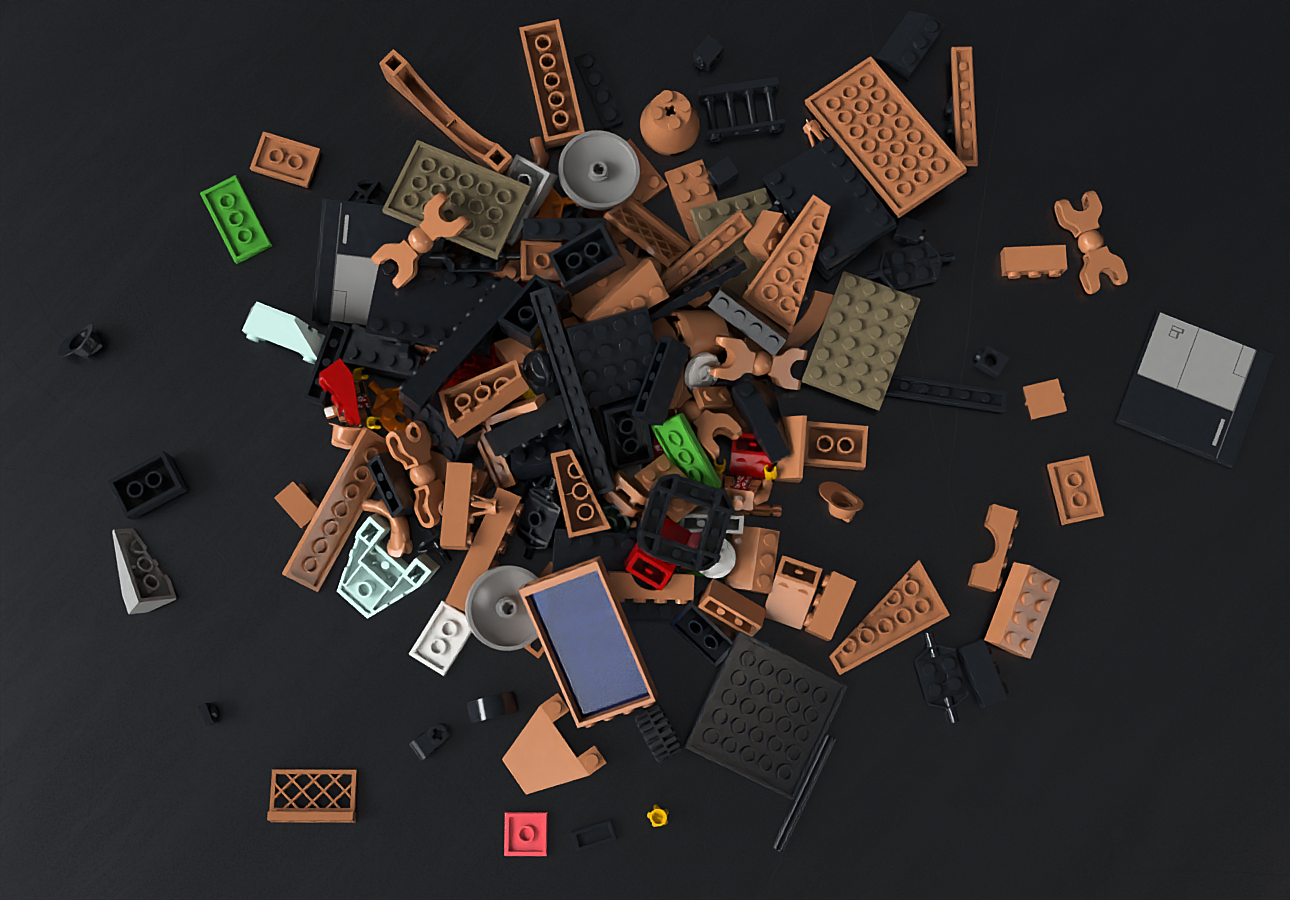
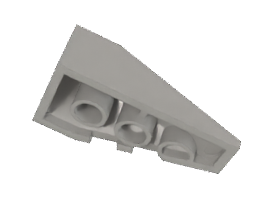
[506,154,558,246]
[112,528,176,614]

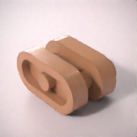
[602,470,648,517]

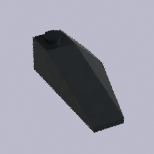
[731,379,791,464]

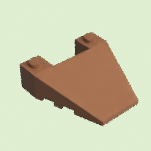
[502,693,607,794]

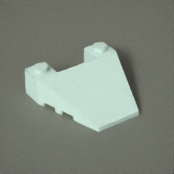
[242,302,325,364]
[337,513,440,619]

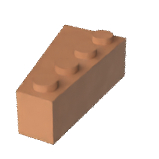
[582,258,669,322]

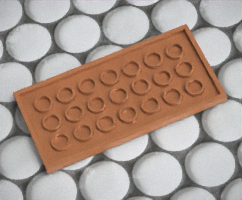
[805,56,967,218]

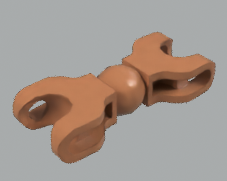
[371,191,471,289]
[1054,191,1128,294]
[709,335,808,390]
[668,380,742,460]
[386,420,445,528]

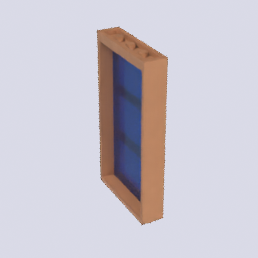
[519,556,658,728]

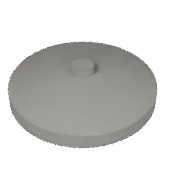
[558,130,640,210]
[465,565,549,651]

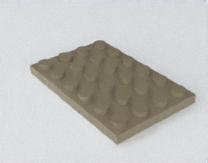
[382,140,531,260]
[690,188,808,314]
[801,271,920,411]

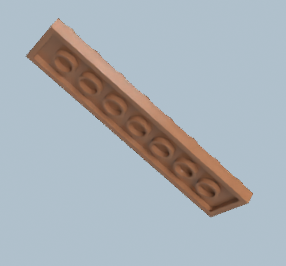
[282,427,390,592]

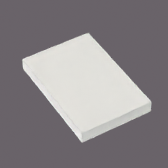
[409,601,472,676]

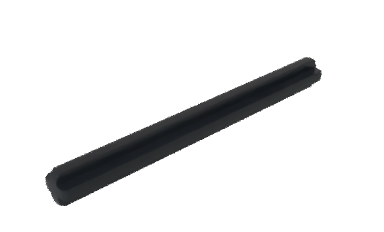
[773,734,836,852]

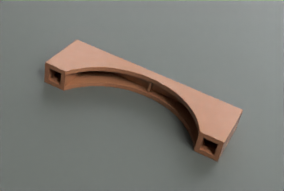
[379,49,513,176]

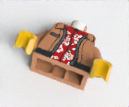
[324,367,381,429]
[713,459,777,511]

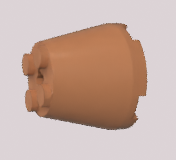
[640,90,700,155]
[664,309,733,369]

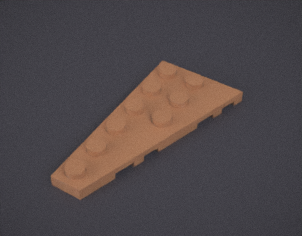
[742,195,830,333]
[829,560,950,675]

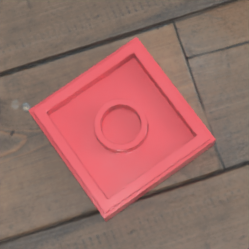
[504,812,548,856]

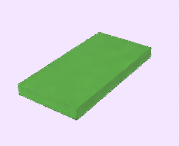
[200,175,273,264]
[650,413,723,489]

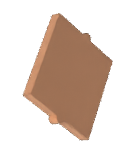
[1023,379,1067,420]

